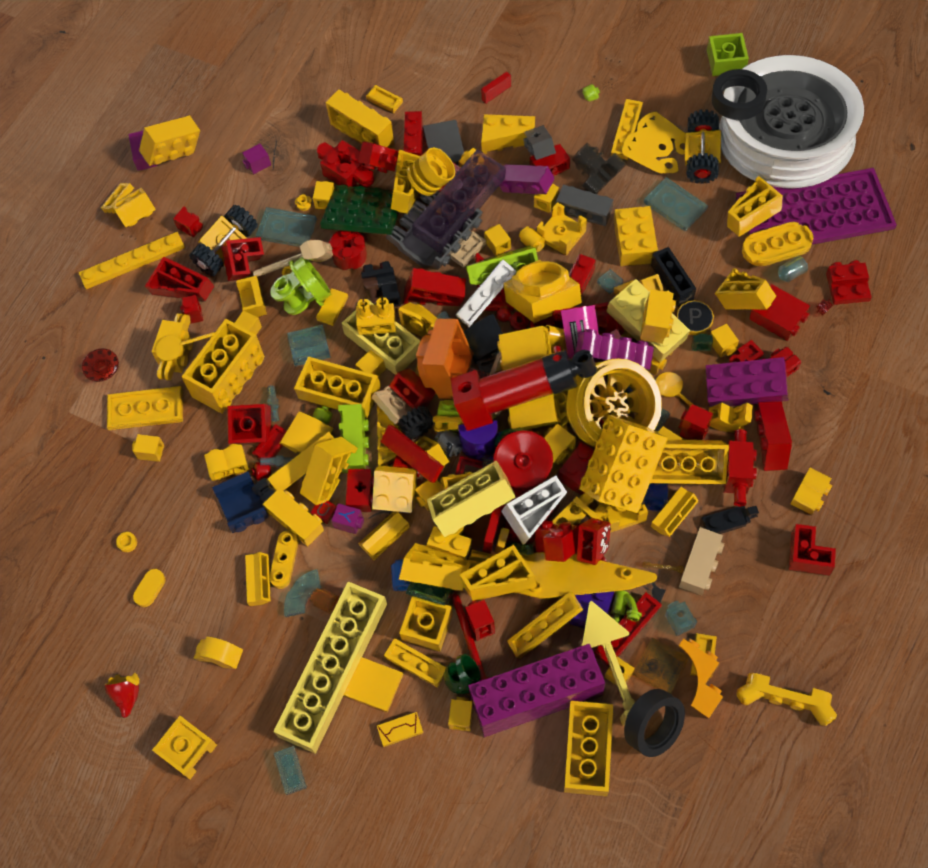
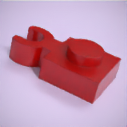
[728,340,764,363]

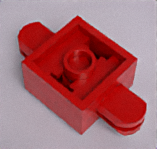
[317,140,374,187]

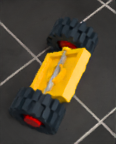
[685,109,721,184]

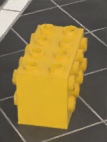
[181,319,265,414]
[580,415,668,513]

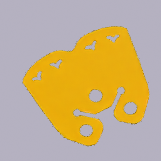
[622,112,686,173]

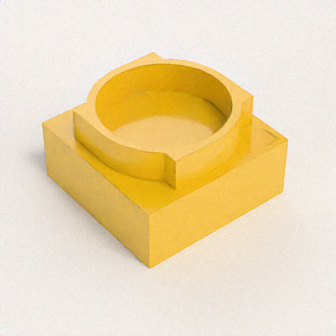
[503,260,582,323]

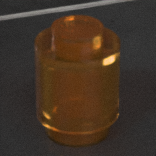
[310,588,340,615]

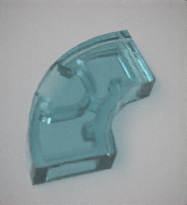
[284,569,322,617]

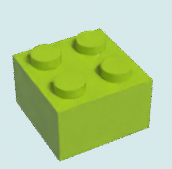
[707,33,749,76]

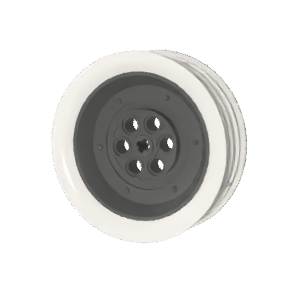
[719,55,864,188]

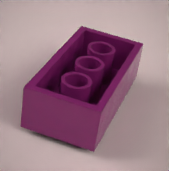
[706,357,789,407]

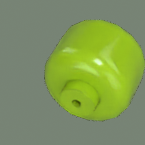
[582,84,600,101]
[312,406,333,424]

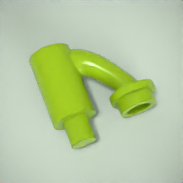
[610,590,642,623]

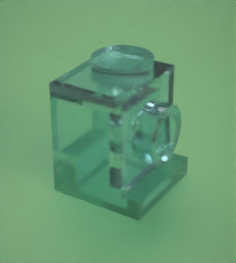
[665,601,697,636]

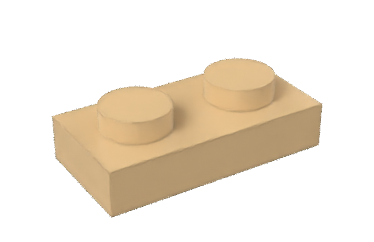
[450,231,487,268]

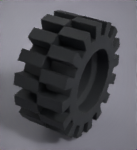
[398,406,435,440]

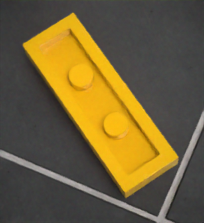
[384,638,447,688]

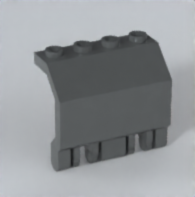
[386,191,483,270]

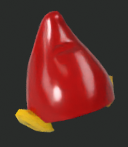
[105,673,140,718]

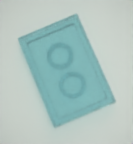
[644,177,708,231]
[256,207,317,247]

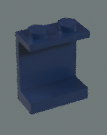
[212,472,269,533]

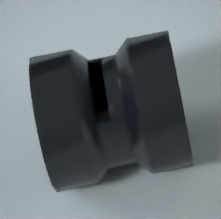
[251,478,276,504]

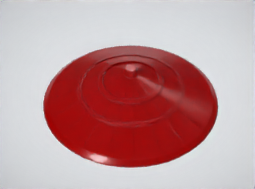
[493,430,553,488]

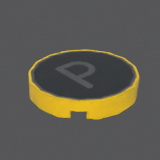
[677,300,714,336]

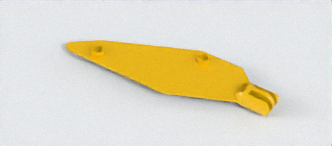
[468,550,657,599]

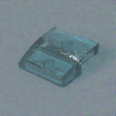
[287,324,331,366]

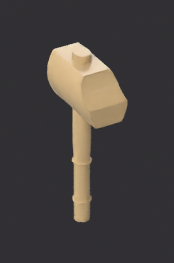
[253,240,333,277]

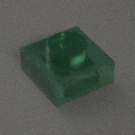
[691,334,713,351]

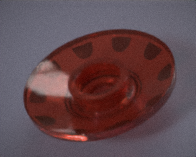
[82,348,119,382]

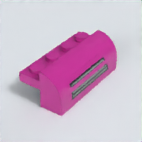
[561,305,606,381]

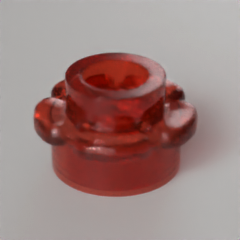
[816,299,833,316]

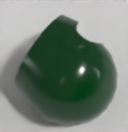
[444,654,481,694]

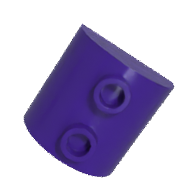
[458,421,498,462]

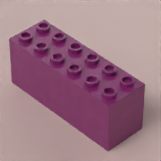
[468,643,605,737]

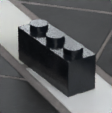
[651,247,696,307]

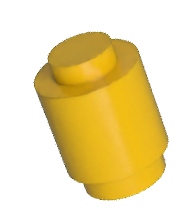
[519,227,545,252]

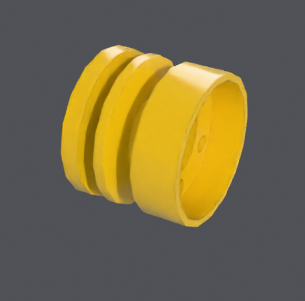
[407,147,455,196]

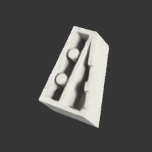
[501,476,567,545]

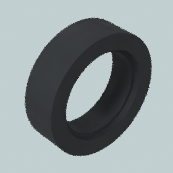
[711,69,767,120]
[624,689,685,757]

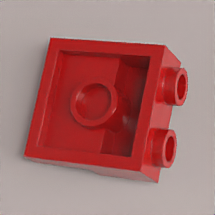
[826,260,872,305]

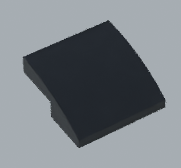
[464,314,503,365]

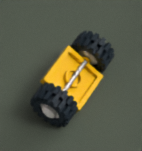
[189,205,258,276]

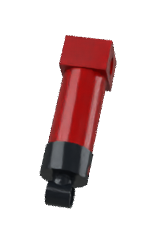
[451,346,597,431]

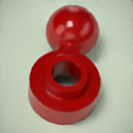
[496,307,529,331]

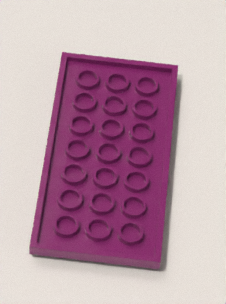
[735,168,897,245]

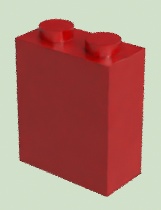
[749,284,810,341]

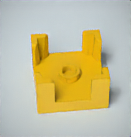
[537,202,587,255]
[596,500,648,533]
[152,716,217,780]

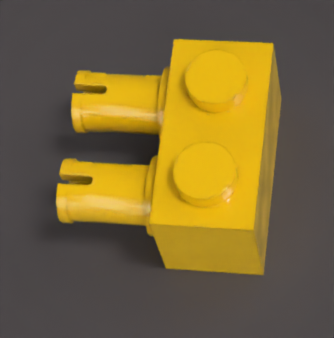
[356,297,396,335]

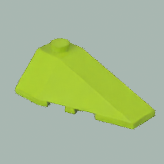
[466,246,538,285]

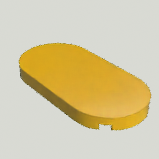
[742,222,813,266]

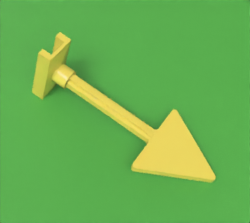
[582,601,635,726]

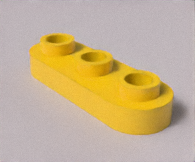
[270,530,299,589]

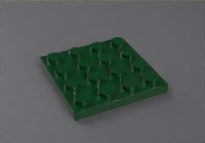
[320,185,399,235]

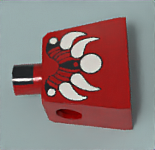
[577,518,611,565]

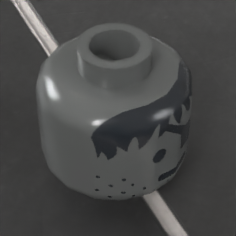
[434,430,463,458]

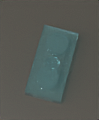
[274,746,307,795]

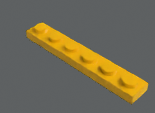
[78,231,185,289]

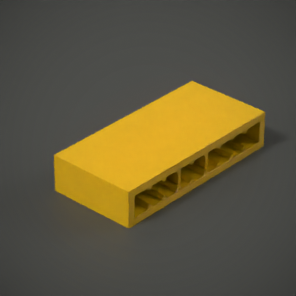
[497,326,562,430]

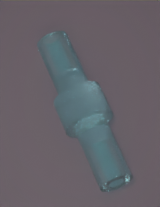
[267,385,279,422]
[260,455,295,467]

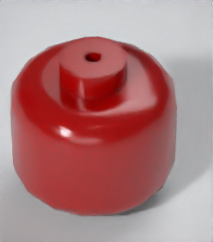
[251,462,271,481]

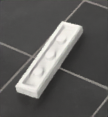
[455,260,517,327]

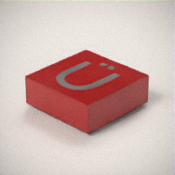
[310,501,337,524]

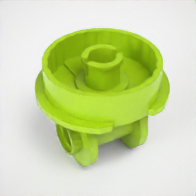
[270,256,332,315]

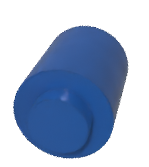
[391,559,413,591]

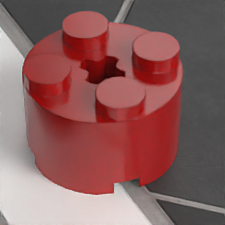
[329,230,367,270]

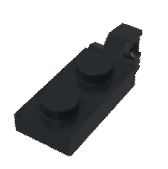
[701,506,759,534]

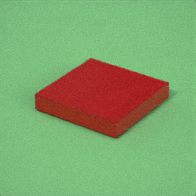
[483,506,502,554]

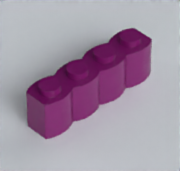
[575,329,654,370]

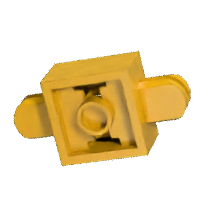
[152,313,193,381]

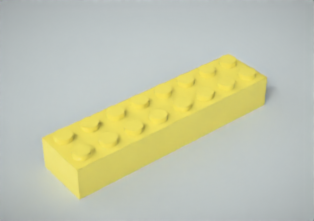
[273,582,387,754]

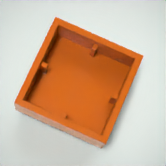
[416,319,473,399]

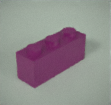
[496,165,555,195]

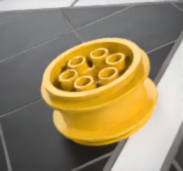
[566,358,662,448]

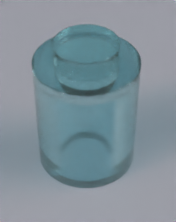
[778,256,808,282]

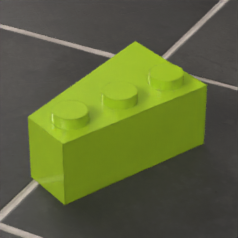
[338,404,369,474]

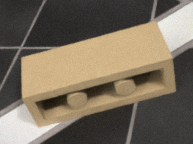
[679,527,725,596]

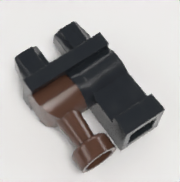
[361,261,401,307]

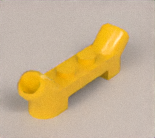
[736,673,837,726]

